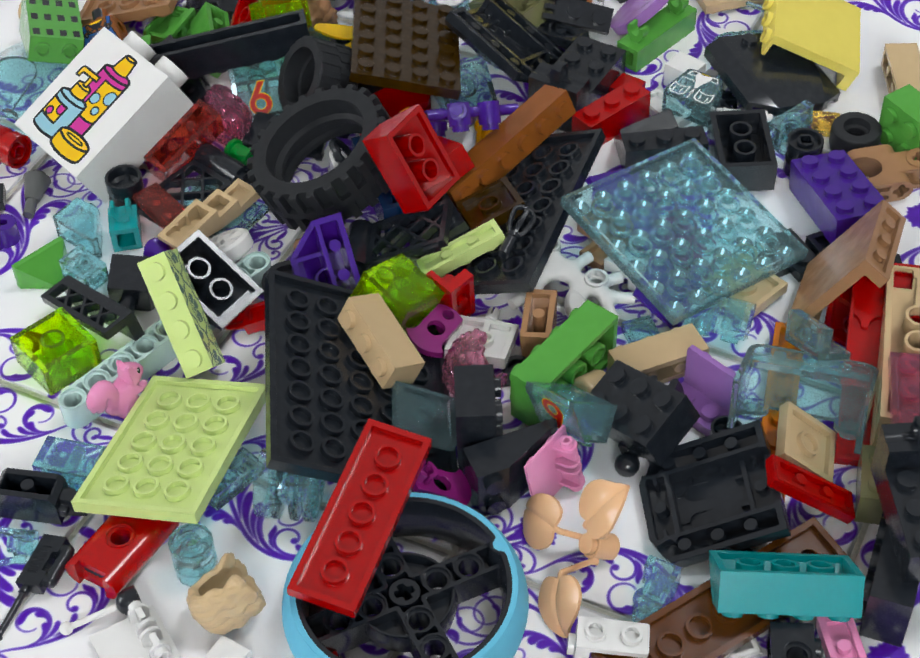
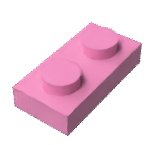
[815,617,867,658]

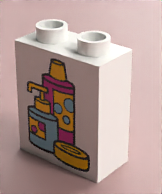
[14,27,195,204]

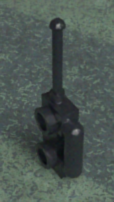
[0,534,75,641]

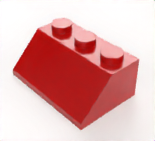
[362,104,461,214]

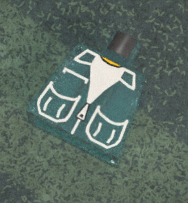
[662,69,724,128]

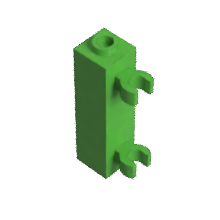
[617,0,697,73]

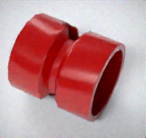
[0,124,32,169]

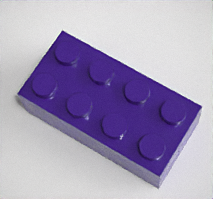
[789,150,885,244]

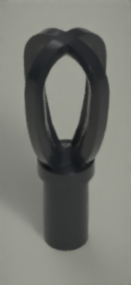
[498,204,536,259]

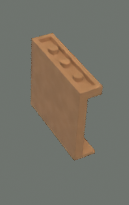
[785,199,906,346]

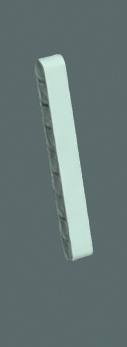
[58,251,271,429]

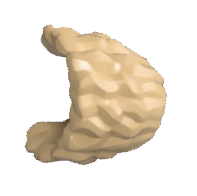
[186,553,266,635]

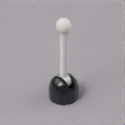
[59,585,142,635]

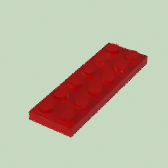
[287,418,432,619]

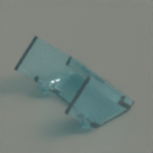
[727,344,879,454]

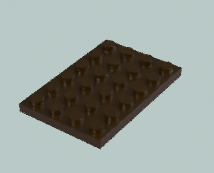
[349,0,461,100]

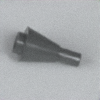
[23,170,51,219]

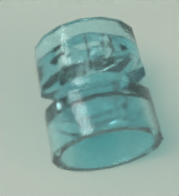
[168,523,219,587]

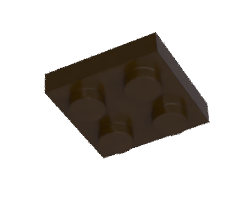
[455,176,526,230]

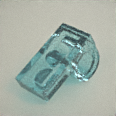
[768,100,814,155]

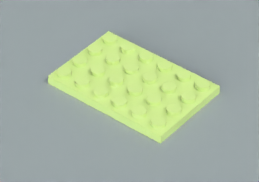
[71,376,266,524]

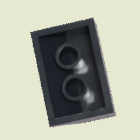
[614,126,709,176]

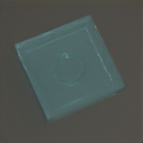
[392,381,457,452]

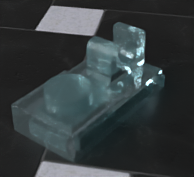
[209,447,266,511]

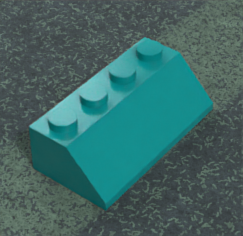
[709,550,865,622]

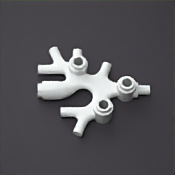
[508,238,635,320]

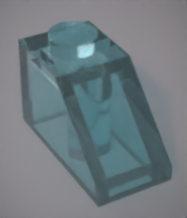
[52,197,103,260]

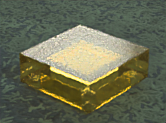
[811,111,840,137]

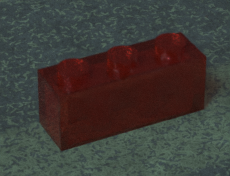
[143,99,225,182]

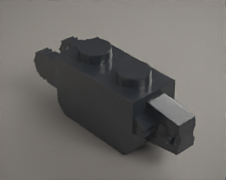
[0,468,88,525]

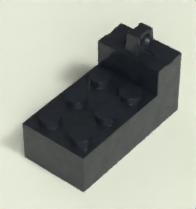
[528,35,626,132]
[870,416,920,583]

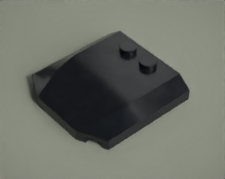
[445,0,564,83]
[704,33,841,116]
[639,419,791,570]

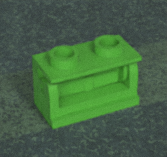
[143,6,196,44]

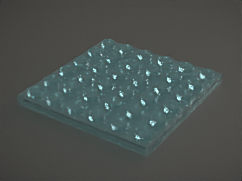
[560,138,809,325]

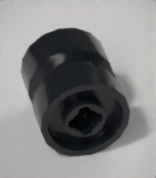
[783,127,824,177]
[105,164,148,215]

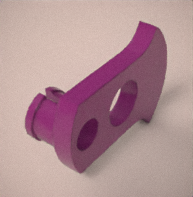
[405,304,463,357]
[413,460,472,506]

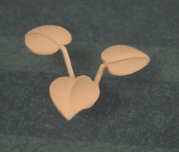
[523,479,630,638]

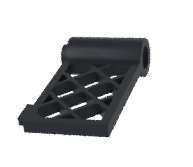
[132,143,251,229]
[347,199,453,280]

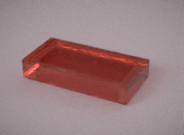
[133,182,185,229]

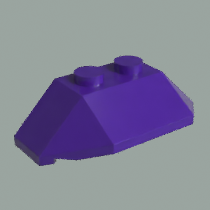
[289,212,365,293]

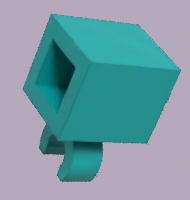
[108,198,143,252]

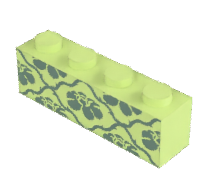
[137,249,225,379]

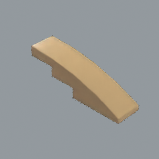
[157,178,260,249]

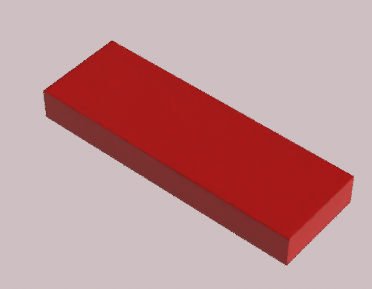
[765,454,856,524]

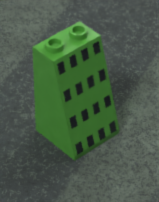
[19,0,84,64]

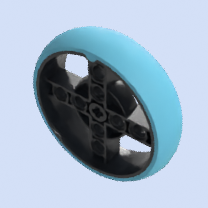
[282,492,529,658]

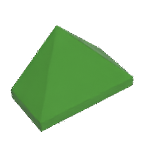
[11,236,69,289]

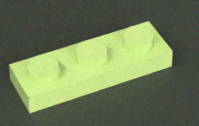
[416,218,505,279]

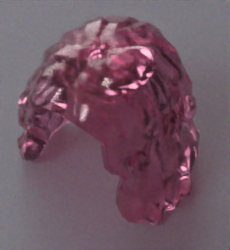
[189,84,253,145]
[442,328,508,397]

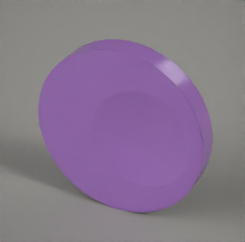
[610,0,669,35]

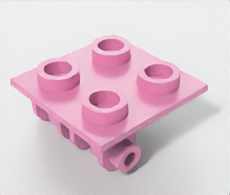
[523,424,585,496]

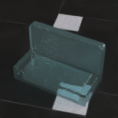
[785,309,851,361]

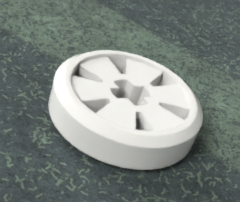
[210,228,254,263]

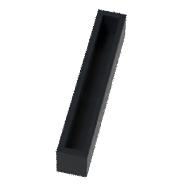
[149,9,310,79]

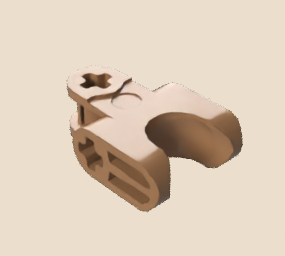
[847,144,920,202]

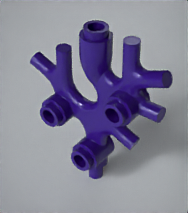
[424,100,519,137]

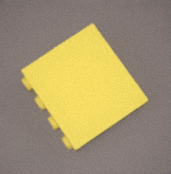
[760,0,861,91]

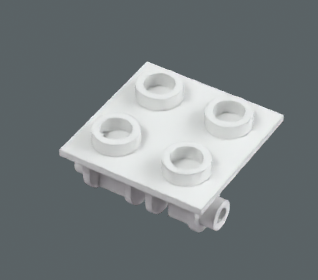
[89,600,182,658]

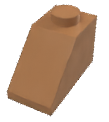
[520,289,558,357]

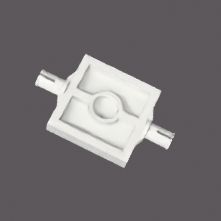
[444,306,519,369]

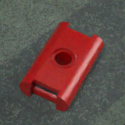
[65,515,179,599]

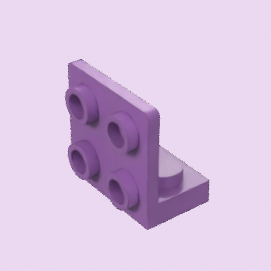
[681,345,741,436]

